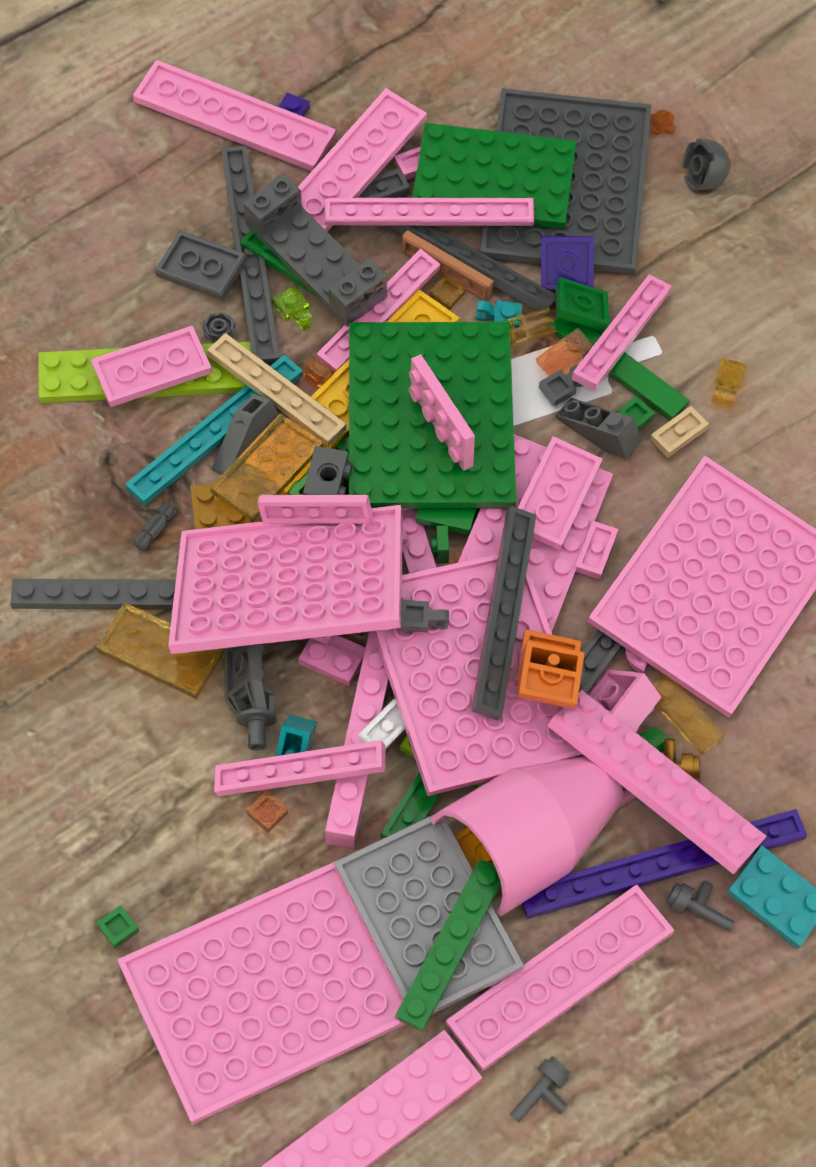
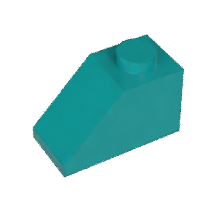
[275,714,318,786]

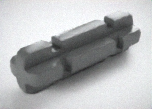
[133,503,175,551]

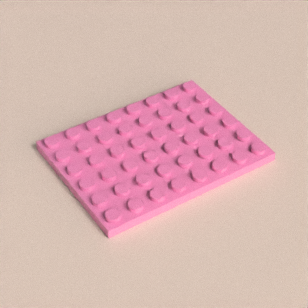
[586,456,816,718]
[168,505,403,654]
[373,554,584,796]
[117,861,406,1125]

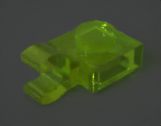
[272,286,312,330]

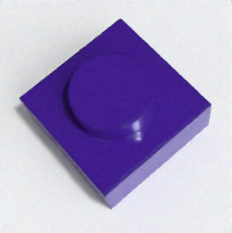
[278,93,310,117]

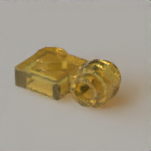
[711,357,747,408]

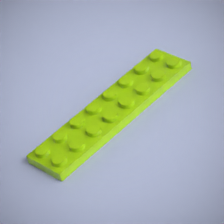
[38,342,252,403]

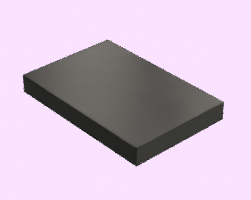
[154,230,248,300]

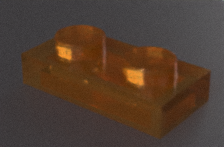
[536,328,593,377]

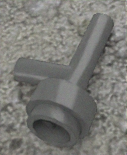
[666,881,735,931]
[510,1056,570,1123]

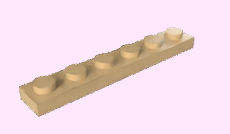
[207,333,346,447]

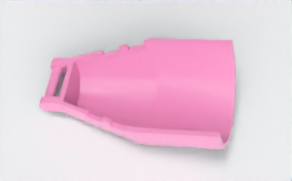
[430,756,636,917]

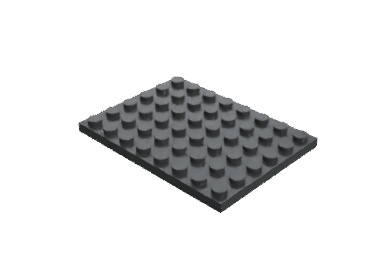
[480,88,651,275]

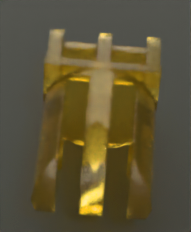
[502,307,557,347]

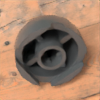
[683,139,731,191]

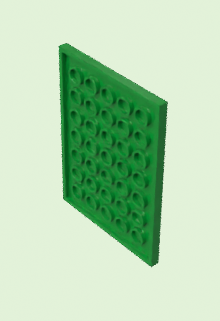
[349,322,516,509]

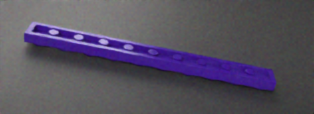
[521,809,807,919]

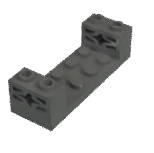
[243,173,387,327]

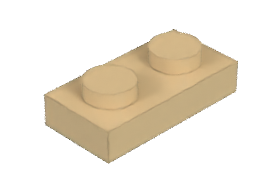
[650,406,709,458]

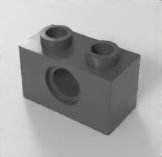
[303,446,352,495]

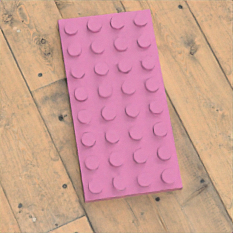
[458,434,613,633]

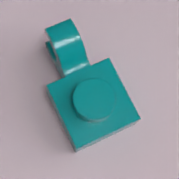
[475,300,522,331]

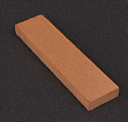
[401,230,494,301]

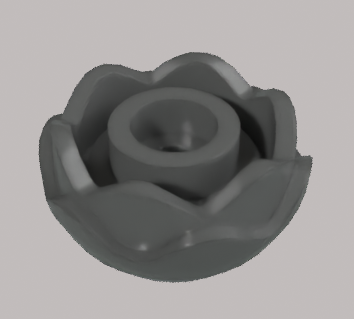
[202,312,236,343]

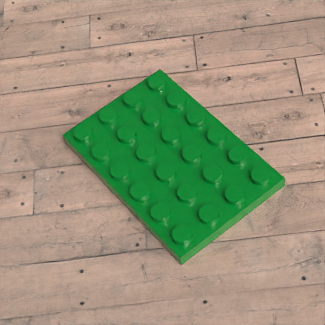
[412,123,576,229]

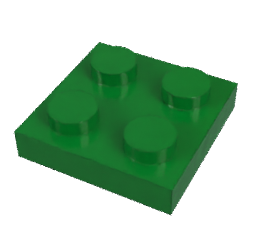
[555,277,610,332]

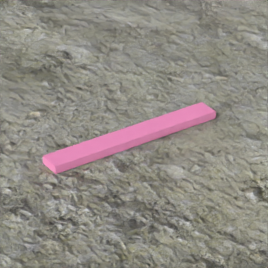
[325,198,534,226]

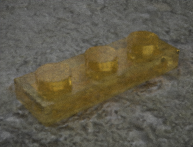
[652,675,724,755]

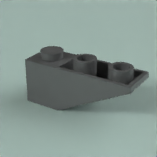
[212,394,284,478]
[555,398,642,459]

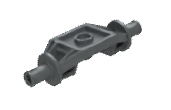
[224,643,277,751]

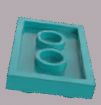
[726,845,816,949]

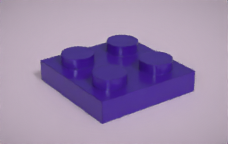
[541,236,594,290]

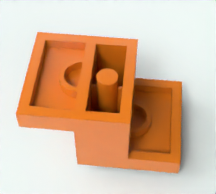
[515,629,585,709]

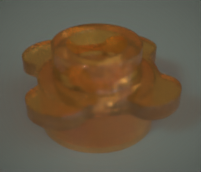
[650,110,676,135]

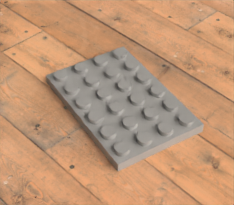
[334,814,524,1014]

